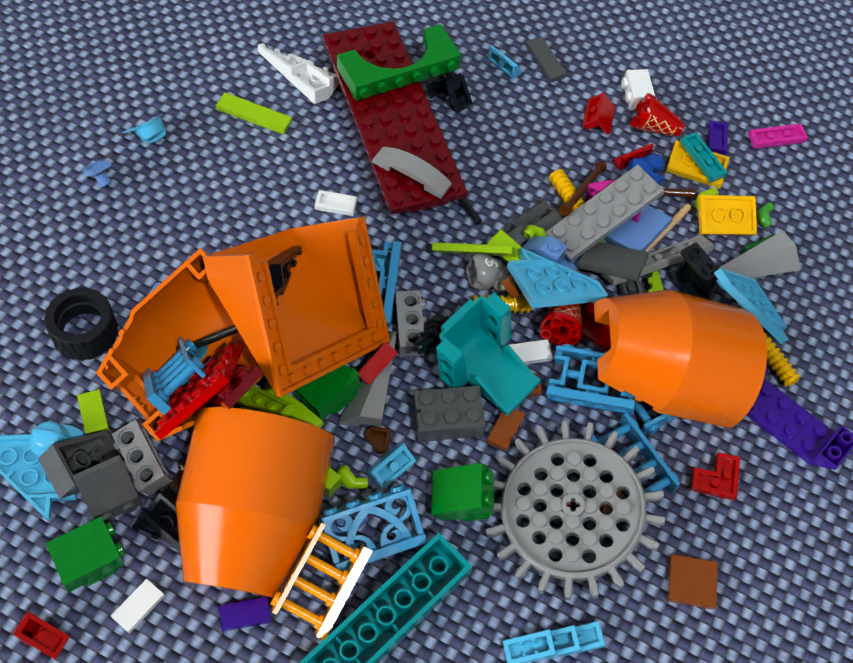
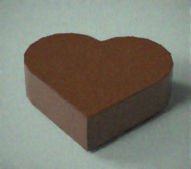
[365,427,392,454]

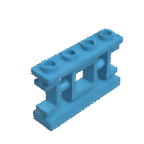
[372,241,402,327]
[546,344,636,415]

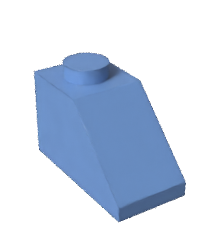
[522,236,568,264]

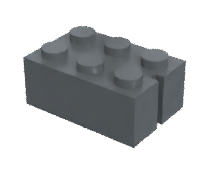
[413,386,486,442]

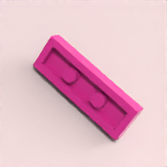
[748,124,808,149]

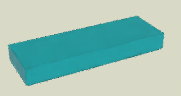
[680,132,728,183]

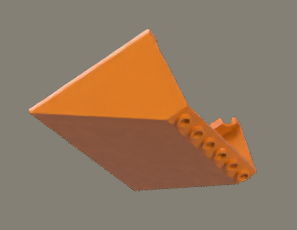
[202,216,390,397]

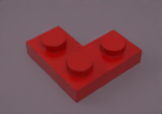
[690,452,740,501]

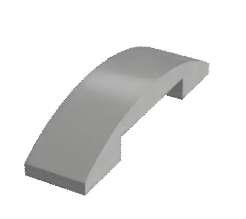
[372,147,452,199]

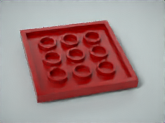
[154,340,244,440]

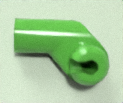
[756,202,774,228]

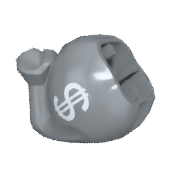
[466,253,509,292]

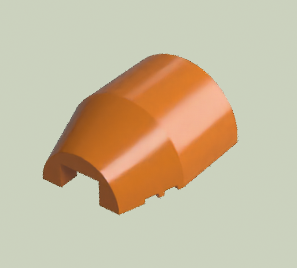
[96,248,265,441]
[594,289,767,428]
[176,407,335,598]

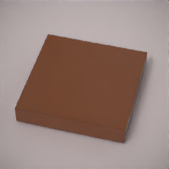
[667,554,718,610]

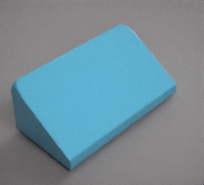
[488,45,522,79]
[366,443,416,489]

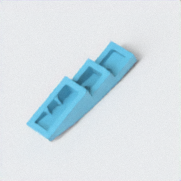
[503,621,606,663]

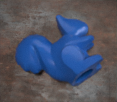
[627,153,665,185]

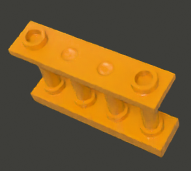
[270,522,372,640]

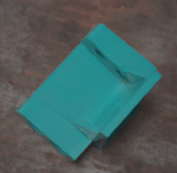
[436,292,541,416]

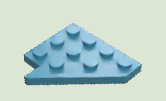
[507,248,608,308]
[714,268,789,344]
[0,434,77,520]

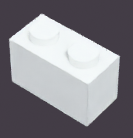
[621,69,655,110]

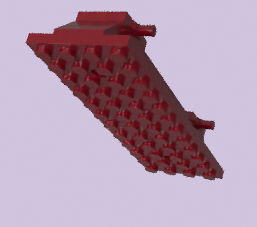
[323,21,468,215]

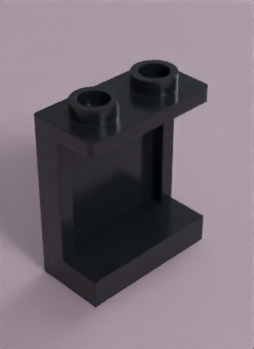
[668,242,719,299]

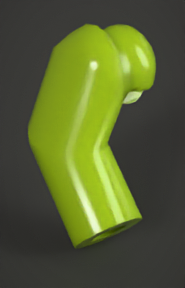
[524,225,547,239]
[337,465,368,489]

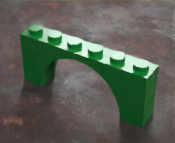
[337,24,461,101]

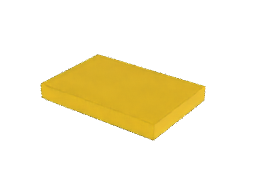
[666,140,730,189]
[698,195,757,236]

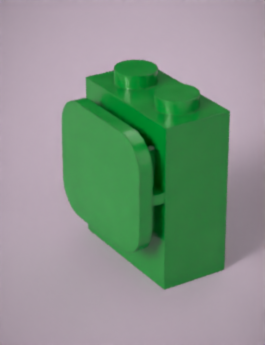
[293,364,361,421]
[431,463,494,521]
[46,516,125,592]

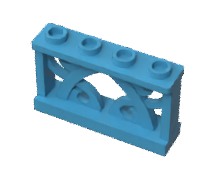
[319,484,428,571]

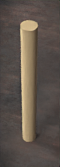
[645,204,692,252]

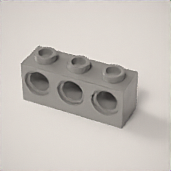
[395,291,427,357]
[112,419,173,496]

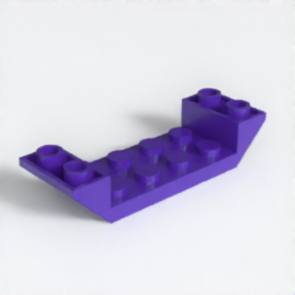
[746,368,853,470]

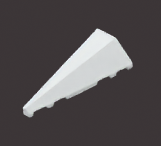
[258,43,339,104]

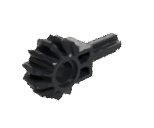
[412,314,449,354]

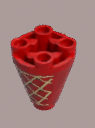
[630,93,685,137]
[540,304,582,346]

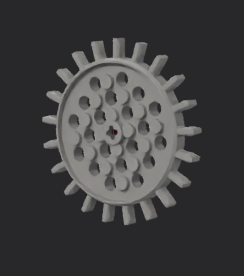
[486,421,665,600]

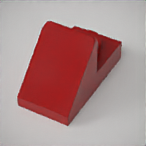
[12,611,70,659]

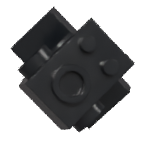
[425,71,473,113]

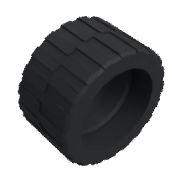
[44,287,118,361]

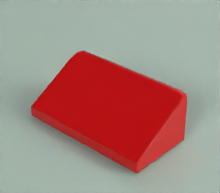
[612,143,654,170]
[358,342,397,384]

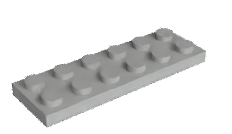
[546,165,664,263]

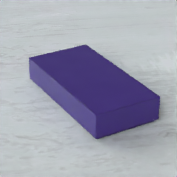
[707,120,728,155]
[219,597,271,632]

